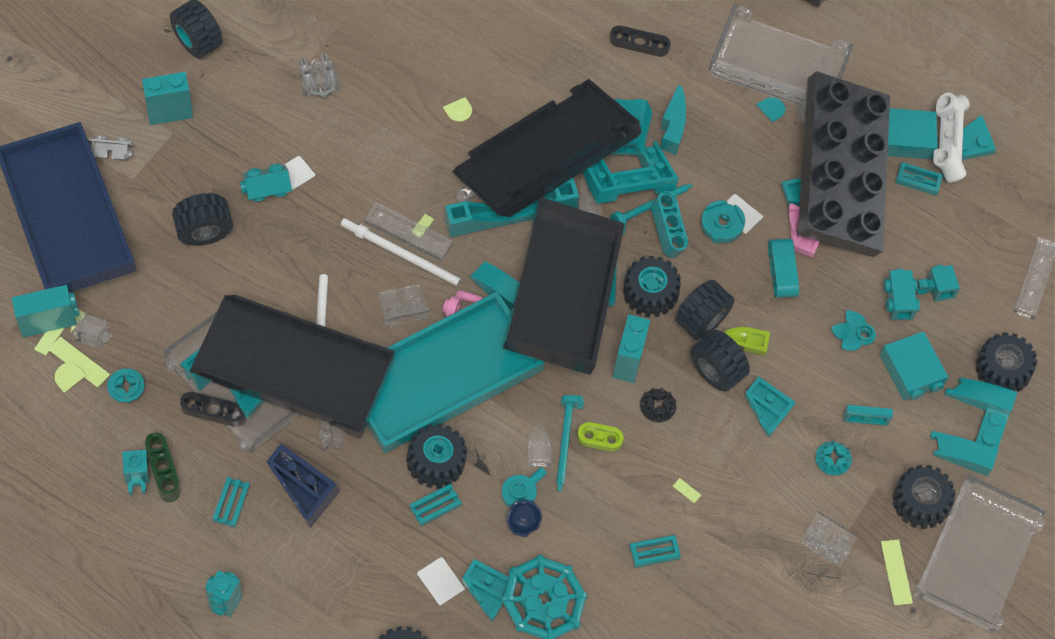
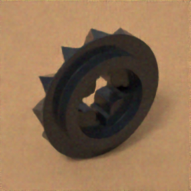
[640,387,676,422]

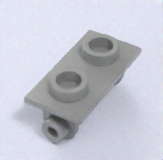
[87,135,135,160]

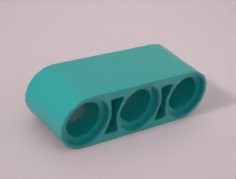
[651,191,688,258]
[768,238,799,298]

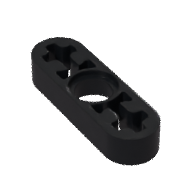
[610,25,671,57]
[180,392,247,427]

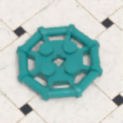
[500,554,588,639]

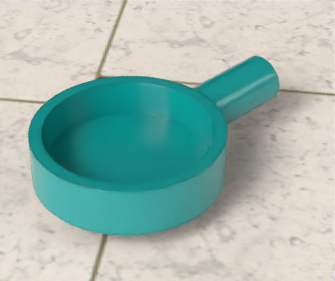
[501,467,547,508]

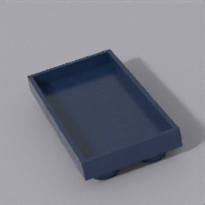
[0,122,136,293]

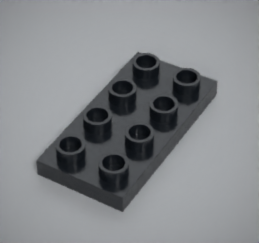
[798,71,890,257]
[503,197,625,375]

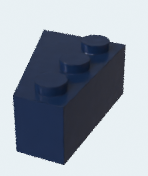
[266,444,340,528]

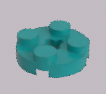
[701,200,746,244]

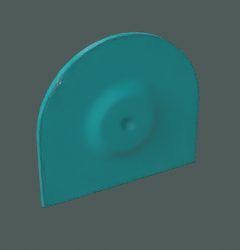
[756,97,785,123]

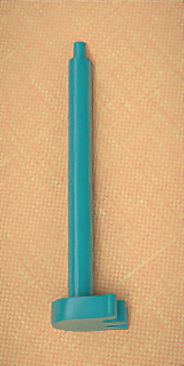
[610,183,693,234]
[556,395,584,492]

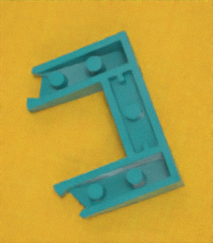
[583,141,679,204]
[930,378,1018,476]

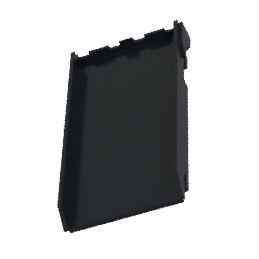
[452,79,642,217]
[189,295,395,439]

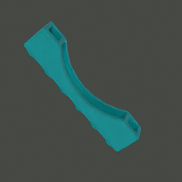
[444,178,580,237]

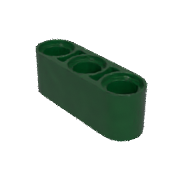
[145,432,181,502]

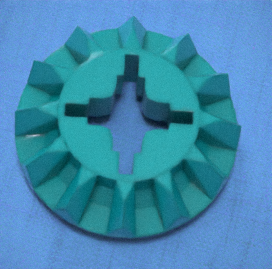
[107,368,145,404]
[815,440,853,476]

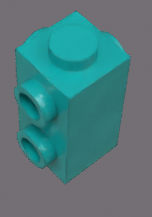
[239,163,292,201]
[883,269,920,320]
[205,570,242,618]

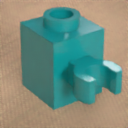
[917,265,960,302]
[122,450,150,496]

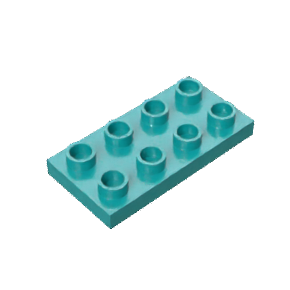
[367,292,545,454]

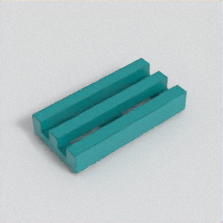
[895,162,943,196]
[843,405,893,426]
[212,477,250,528]
[409,484,462,526]
[629,535,681,568]

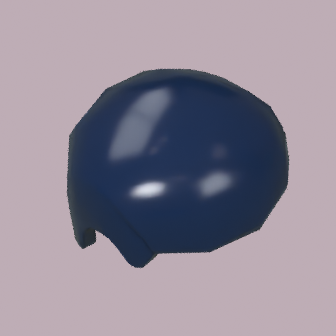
[506,499,542,537]

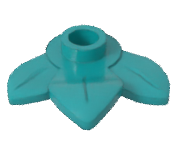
[831,310,876,351]

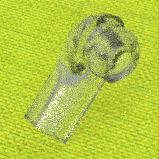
[455,185,480,202]

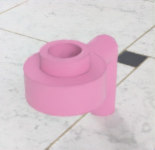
[443,290,483,317]

